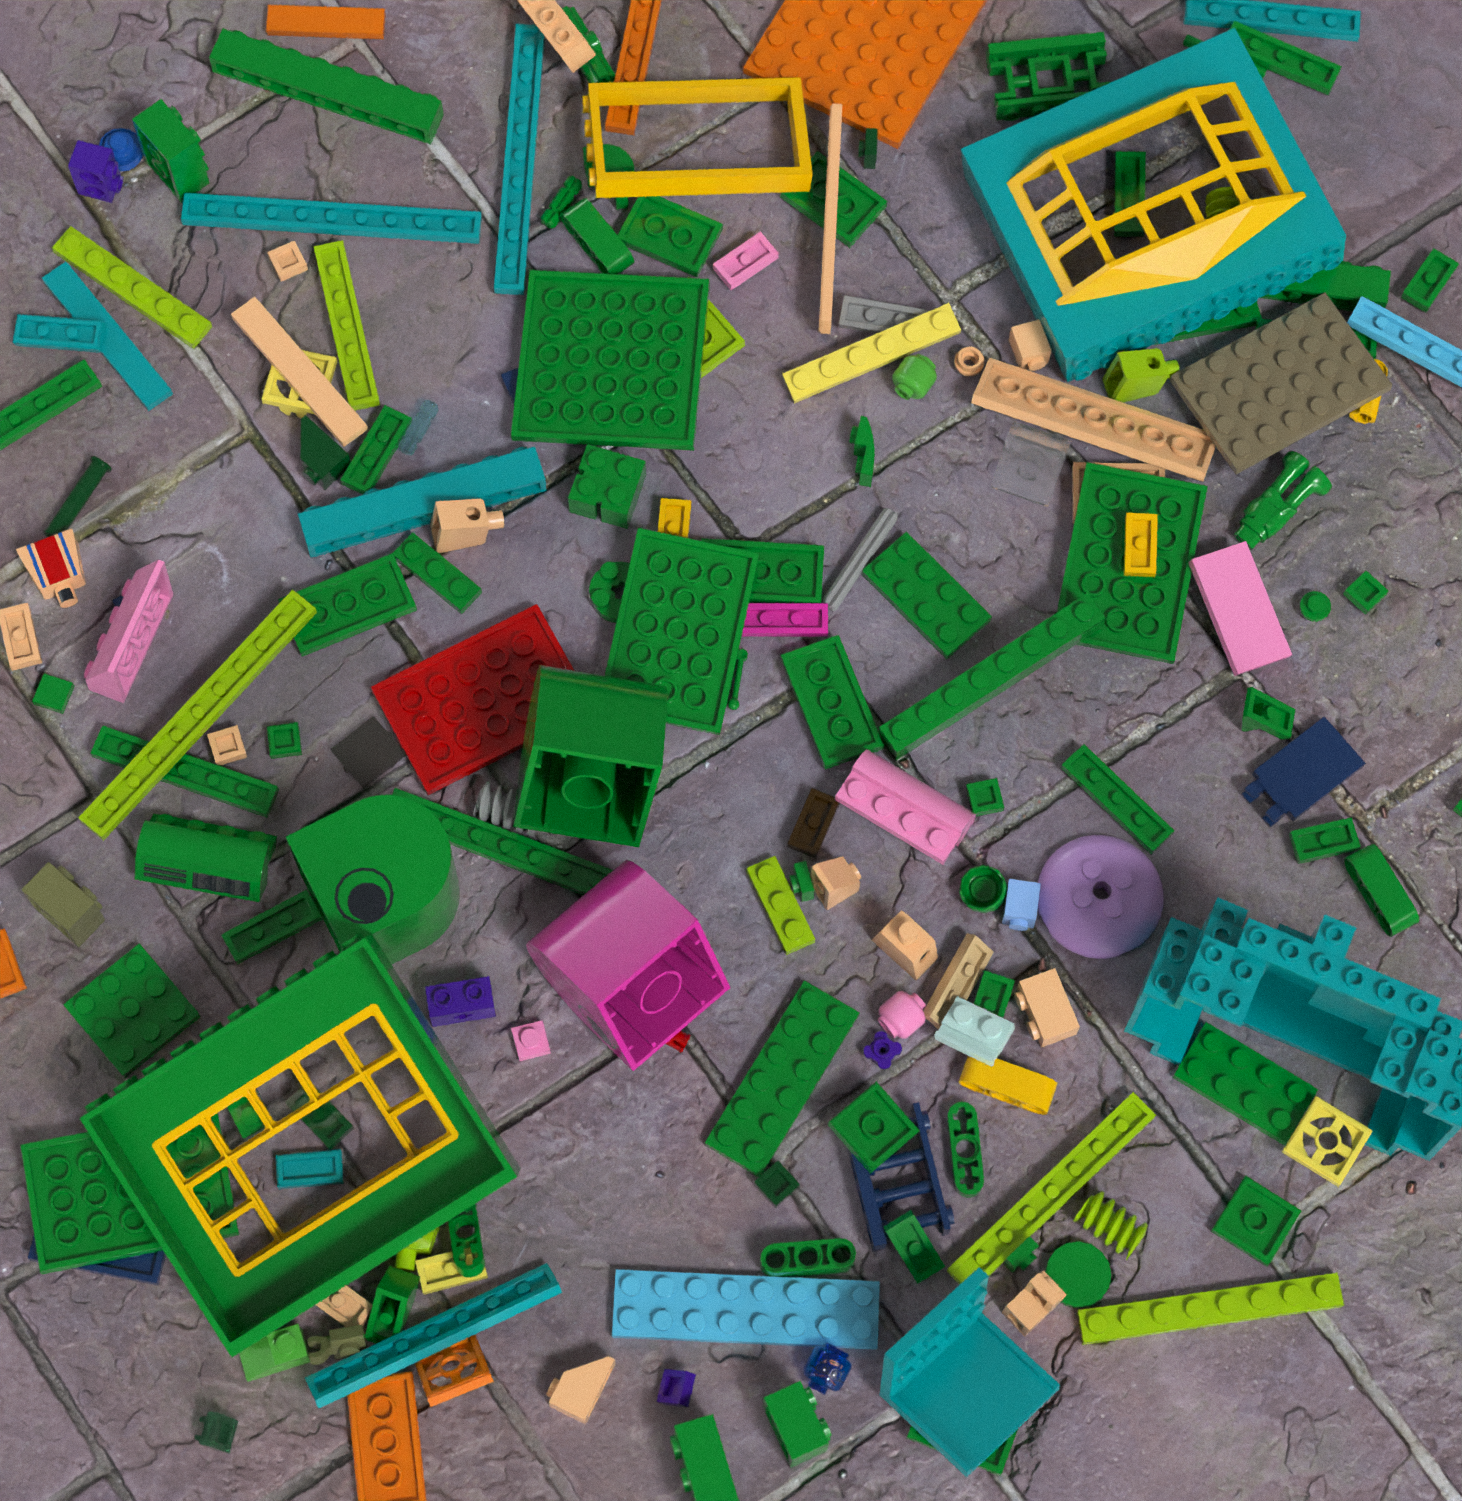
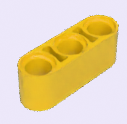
[958,1056,1058,1115]

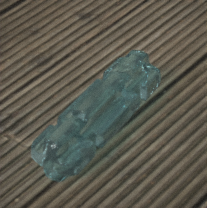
[398,400,439,456]

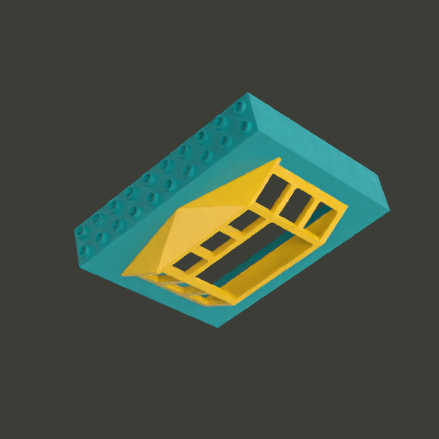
[961,28,1346,383]

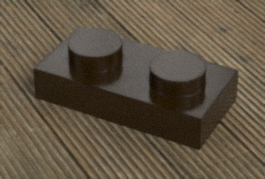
[787,788,840,859]

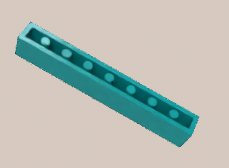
[298,446,547,558]

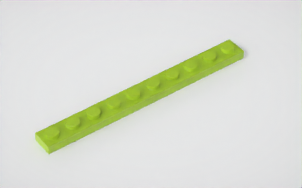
[78,589,317,841]

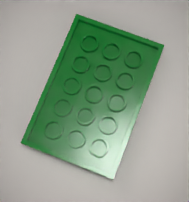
[1056,462,1208,664]
[605,528,760,735]
[20,1113,239,1275]

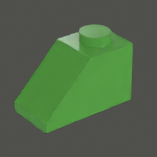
[239,1324,310,1382]

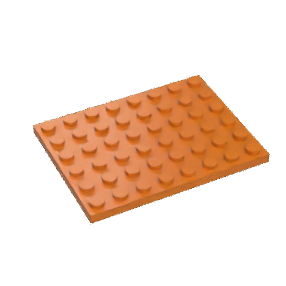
[743,0,987,149]

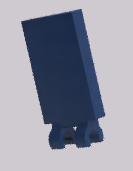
[1241,716,1366,827]

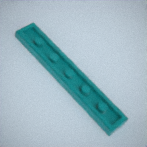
[1184,0,1361,42]
[42,262,173,411]

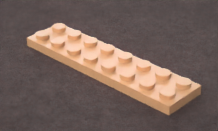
[971,357,1216,482]

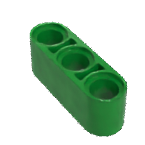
[560,198,635,274]
[1344,843,1420,937]
[760,1238,856,1277]

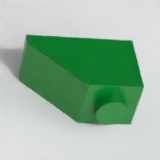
[365,1266,420,1344]

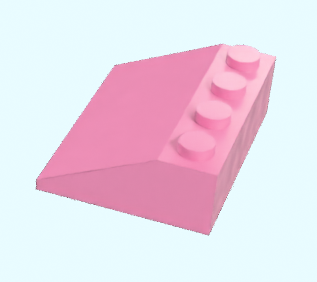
[84,560,173,703]

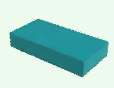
[276,1149,344,1189]

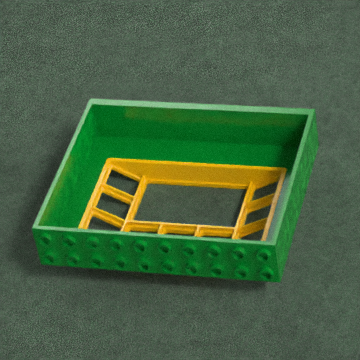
[79,932,521,1358]

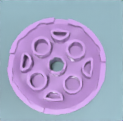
[1038,835,1164,959]

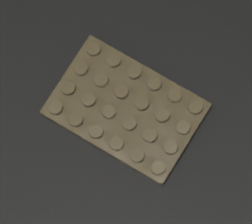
[1170,293,1392,475]

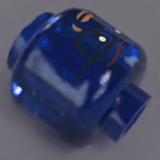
[803,1342,852,1395]

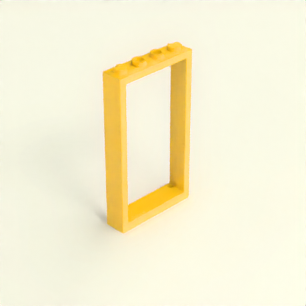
[582,77,813,198]

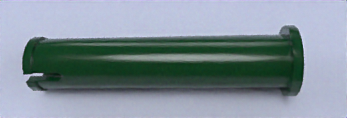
[43,456,112,537]

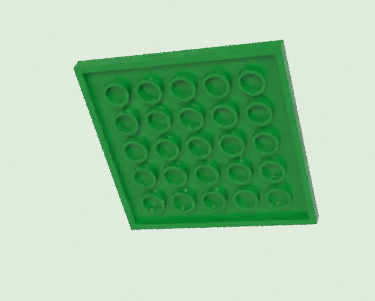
[511,270,710,451]

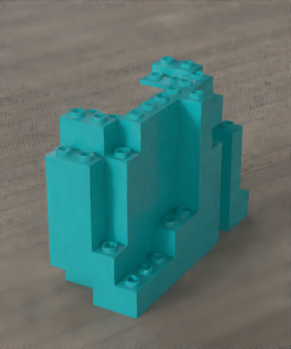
[1124,897,1462,1161]

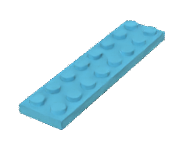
[612,1269,880,1350]

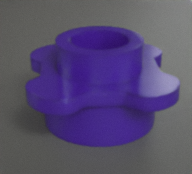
[863,1031,902,1070]

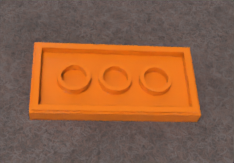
[347,1371,427,1501]

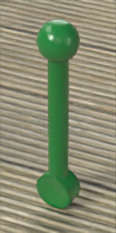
[727,649,748,710]

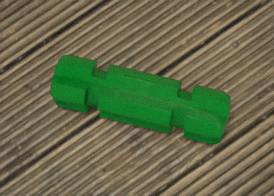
[541,175,582,229]

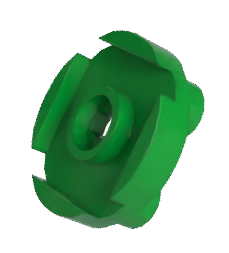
[589,561,630,623]

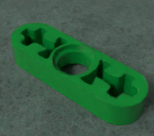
[947,1102,984,1198]
[448,1204,485,1278]

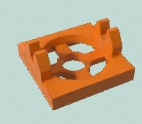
[415,1334,494,1407]

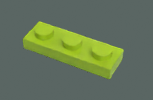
[746,856,815,955]

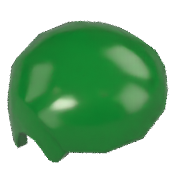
[959,865,1007,914]

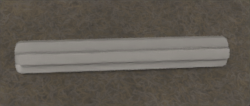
[822,508,898,612]

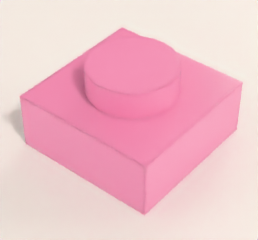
[511,1020,551,1061]

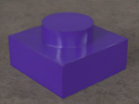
[656,1369,696,1407]

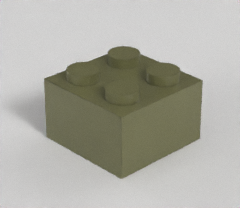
[21,862,105,948]

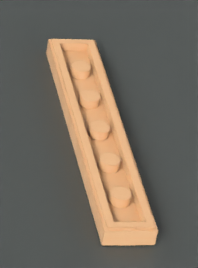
[231,297,368,447]

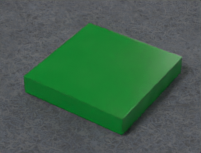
[827,1081,920,1174]
[1211,1175,1302,1267]

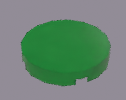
[1045,1241,1112,1309]

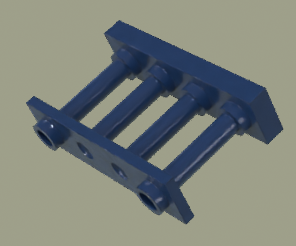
[847,1102,955,1252]

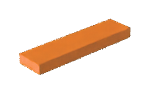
[266,5,386,39]

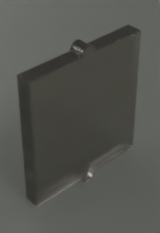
[331,716,406,789]

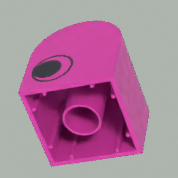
[526,860,731,1071]

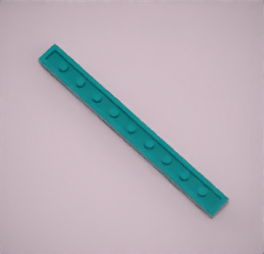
[494,24,545,295]
[181,193,482,244]

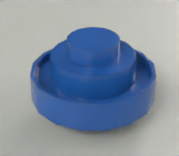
[99,128,143,172]

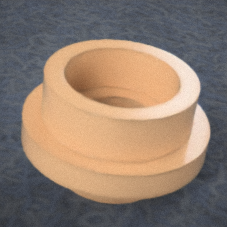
[954,347,985,376]

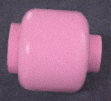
[877,991,926,1039]

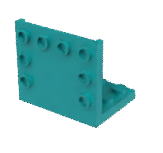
[879,1267,1060,1478]

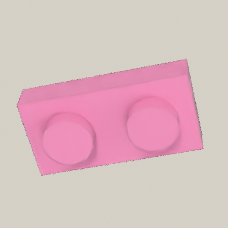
[713,231,779,290]

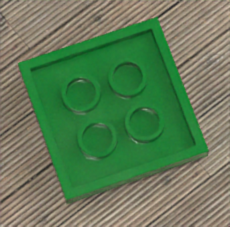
[63,943,201,1079]

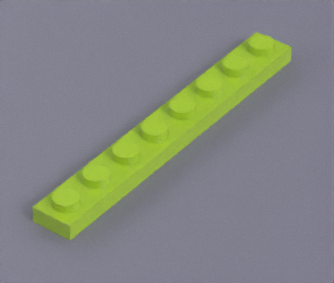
[947,1092,1156,1285]
[1077,1273,1344,1345]

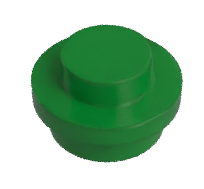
[1300,591,1331,622]

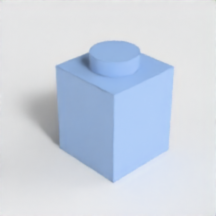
[1002,879,1041,931]

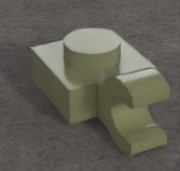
[307,1325,367,1365]

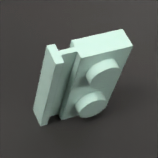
[934,996,1015,1067]

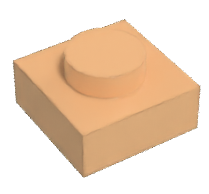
[267,240,308,282]
[207,725,247,766]

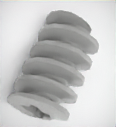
[473,781,537,837]

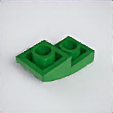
[849,416,875,488]

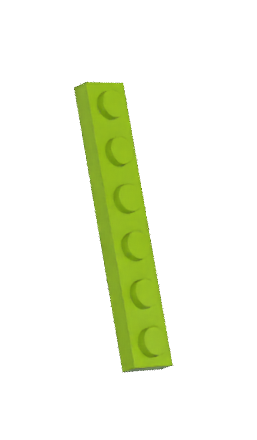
[52,226,212,349]
[314,240,380,411]

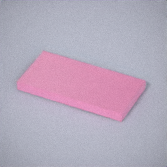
[1188,541,1292,677]

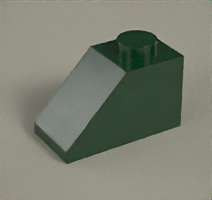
[300,415,350,490]

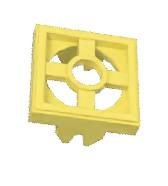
[262,350,337,418]
[1282,1096,1373,1187]

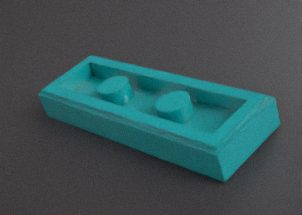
[12,314,107,353]

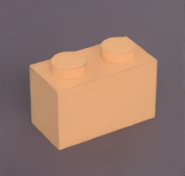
[1014,968,1080,1048]

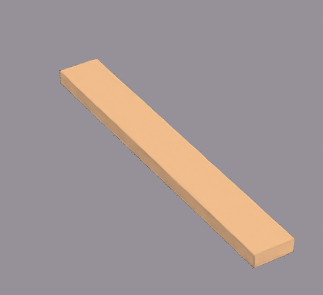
[819,103,842,334]

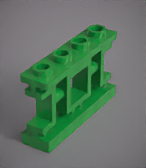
[986,32,1112,121]

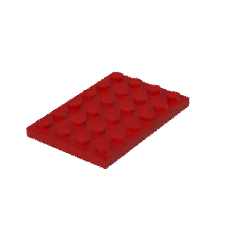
[370,604,575,795]

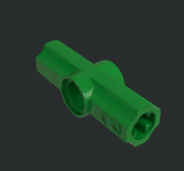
[561,6,615,83]

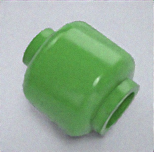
[892,354,937,400]

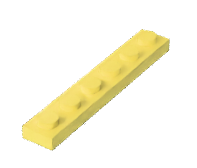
[782,303,961,404]

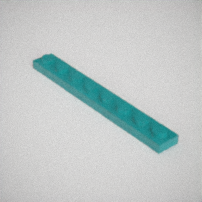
[305,1263,562,1409]

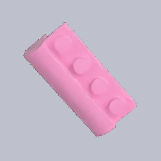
[835,749,976,865]

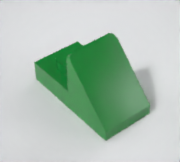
[1242,687,1296,740]

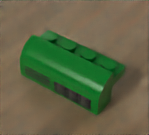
[135,813,277,902]

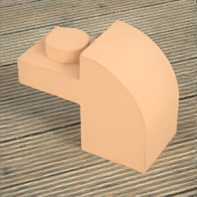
[1002,1270,1067,1337]

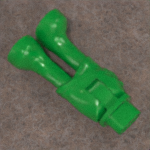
[1233,450,1332,550]

